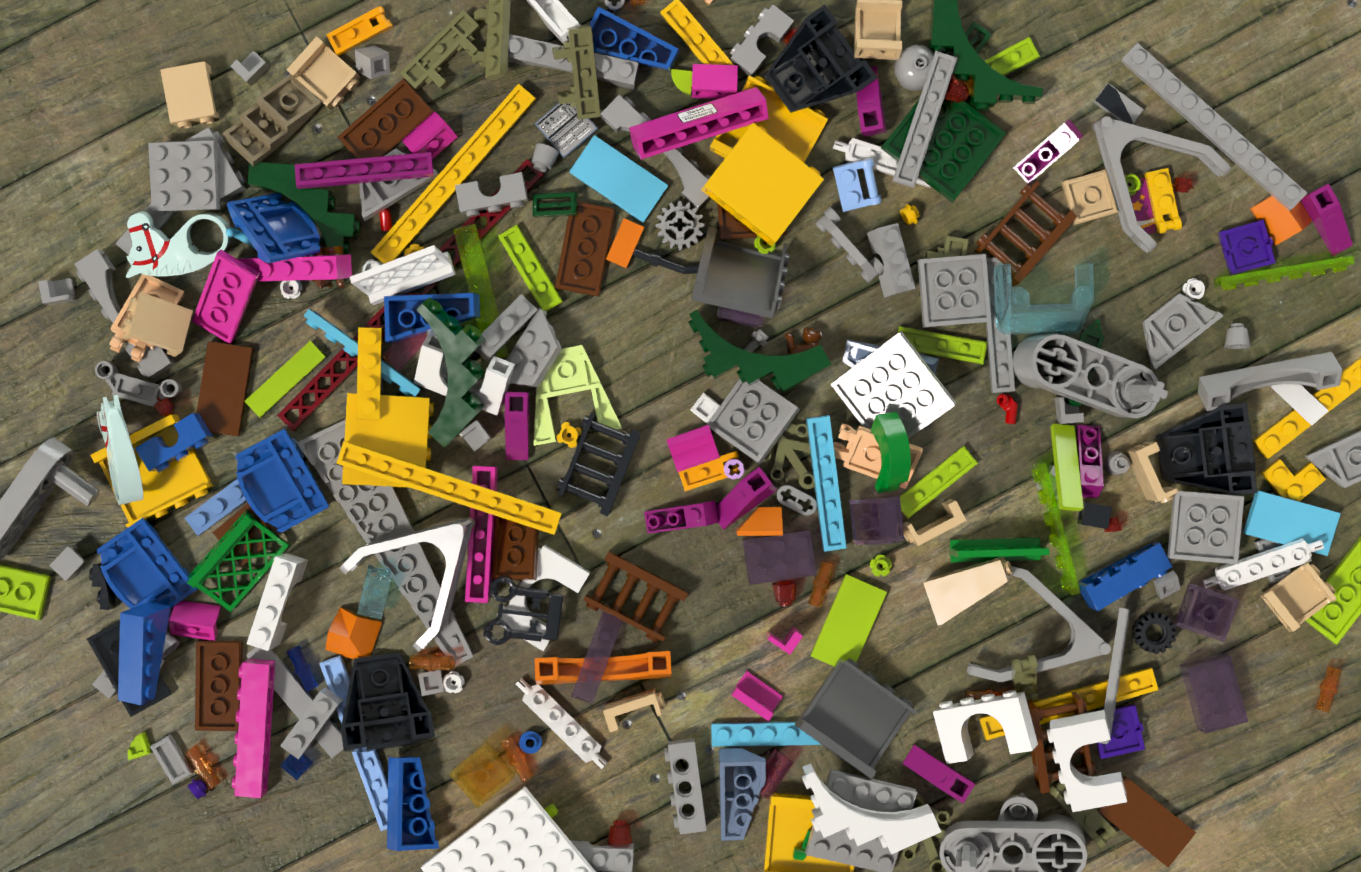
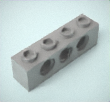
[664,738,707,835]

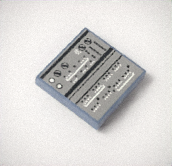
[535,103,598,159]

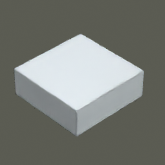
[690,393,720,423]

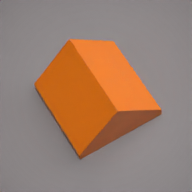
[1250,195,1312,246]

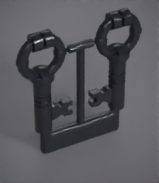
[483,576,563,646]

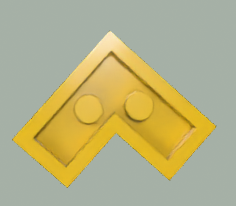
[1260,459,1326,502]

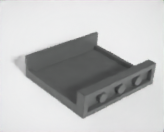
[691,227,790,318]
[795,658,917,779]

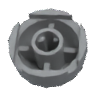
[894,45,935,91]

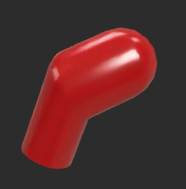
[379,208,392,231]
[996,393,1018,424]

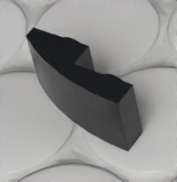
[89,562,116,610]

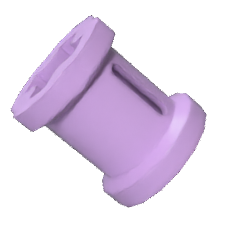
[724,459,744,479]

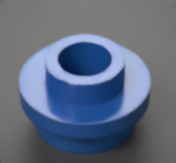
[519,731,542,754]

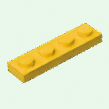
[660,0,734,65]
[356,327,382,420]

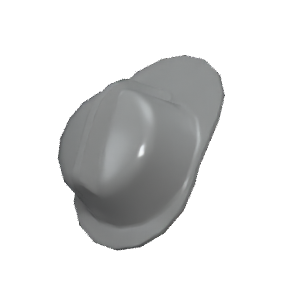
[997,792,1038,821]

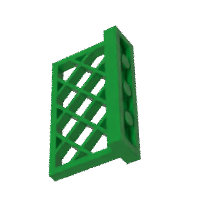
[187,509,289,612]
[949,537,1050,563]

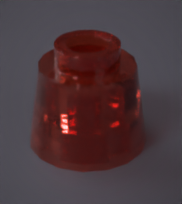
[944,75,969,103]
[772,580,797,606]
[608,820,633,845]

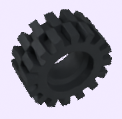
[1132,612,1177,654]

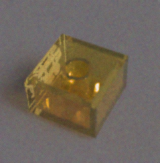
[449,741,515,808]

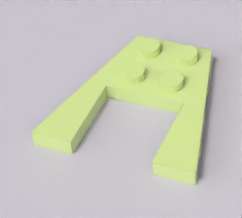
[533,345,622,446]

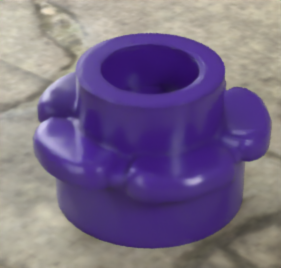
[187,779,208,800]

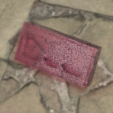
[382,334,427,372]
[760,749,793,800]

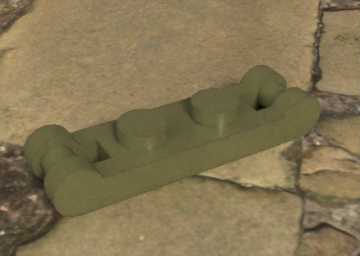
[1011,654,1038,702]
[1050,781,1118,849]

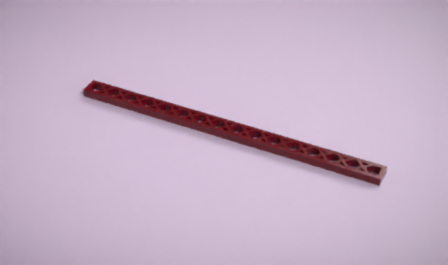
[277,159,544,431]

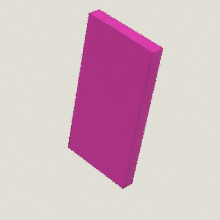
[192,250,260,344]

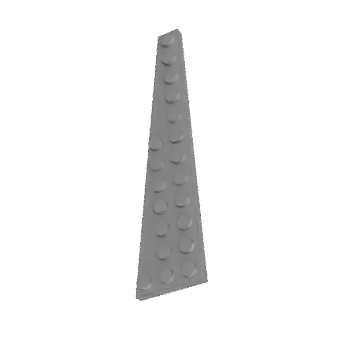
[297,419,474,666]

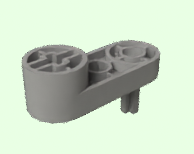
[1013,334,1168,418]
[0,437,101,561]
[939,814,1087,872]

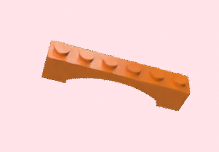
[535,651,672,685]

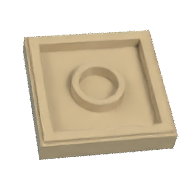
[1062,169,1118,225]

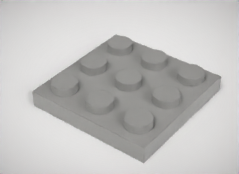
[148,140,220,212]
[917,254,992,328]
[706,379,800,464]
[1167,491,1244,564]

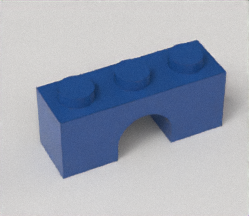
[135,413,213,473]

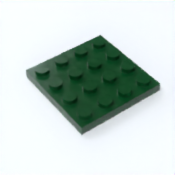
[881,88,1006,203]

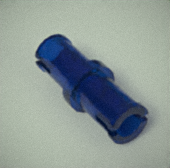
[286,646,319,692]

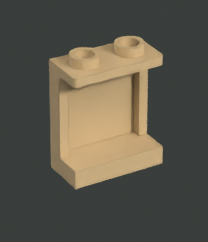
[854,0,902,60]
[287,36,360,110]
[160,61,220,129]
[122,292,193,357]
[1125,442,1178,503]
[901,499,967,546]
[1260,563,1337,632]
[603,687,665,732]

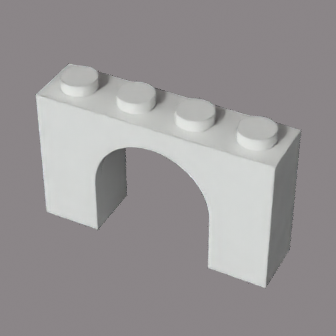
[414,332,515,415]
[497,545,590,651]
[247,553,308,651]
[933,690,1038,764]
[1047,710,1127,812]

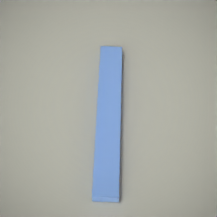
[319,655,388,831]

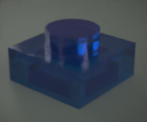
[280,754,313,781]

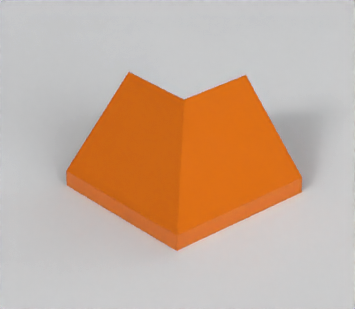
[736,507,783,536]
[325,607,383,659]

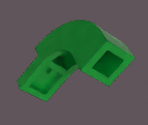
[871,412,911,493]

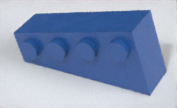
[589,7,680,71]
[384,293,480,343]
[1075,542,1172,611]
[118,602,171,705]
[387,756,439,851]

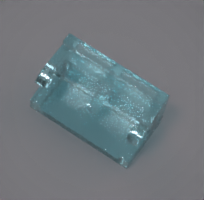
[357,565,392,619]

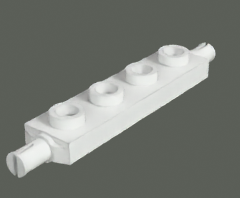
[833,138,931,188]
[1202,538,1324,591]
[515,678,608,769]

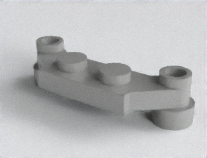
[815,207,884,283]
[95,361,182,407]

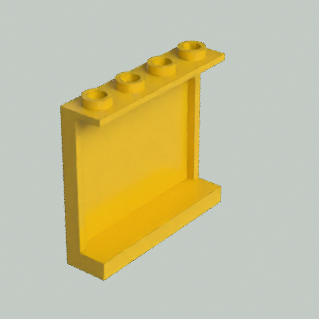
[709,75,828,163]
[701,123,824,246]
[342,393,434,487]
[91,415,213,528]
[764,792,854,872]

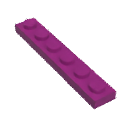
[295,152,434,189]

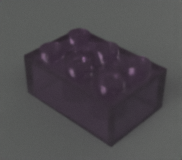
[742,529,817,585]
[1180,653,1249,734]

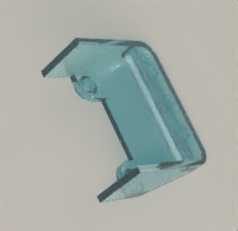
[994,262,1094,335]

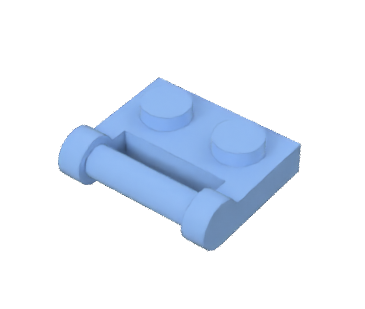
[833,158,882,212]

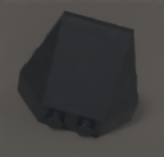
[764,4,878,113]
[1156,403,1258,495]
[341,652,435,752]

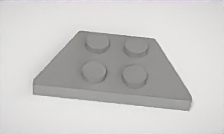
[359,149,438,221]
[1142,294,1223,370]
[506,308,562,387]
[1305,430,1361,488]

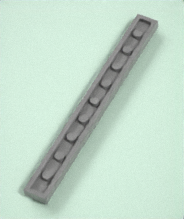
[1121,43,1307,211]

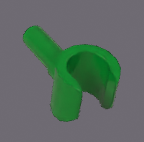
[793,830,811,860]

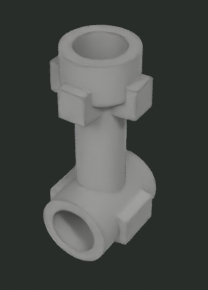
[743,329,769,353]

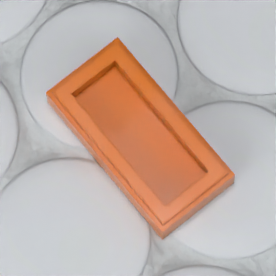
[606,218,644,269]

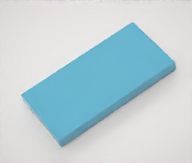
[569,135,668,223]
[1243,490,1341,556]

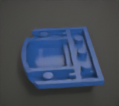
[227,193,320,263]
[235,428,329,533]
[97,517,198,608]

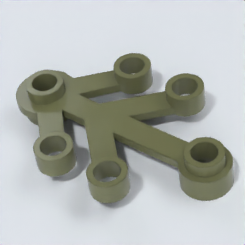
[762,424,815,489]
[901,793,950,872]

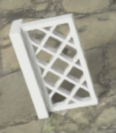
[350,245,456,305]

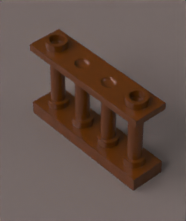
[975,181,1077,286]
[583,551,688,642]
[1027,692,1096,794]

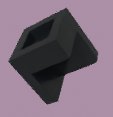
[1077,502,1112,529]

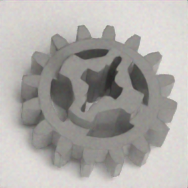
[656,201,704,251]

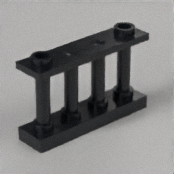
[556,412,642,516]

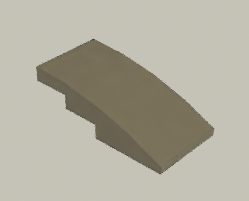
[223,74,322,167]

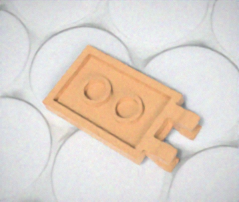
[109,274,185,362]
[833,423,923,489]

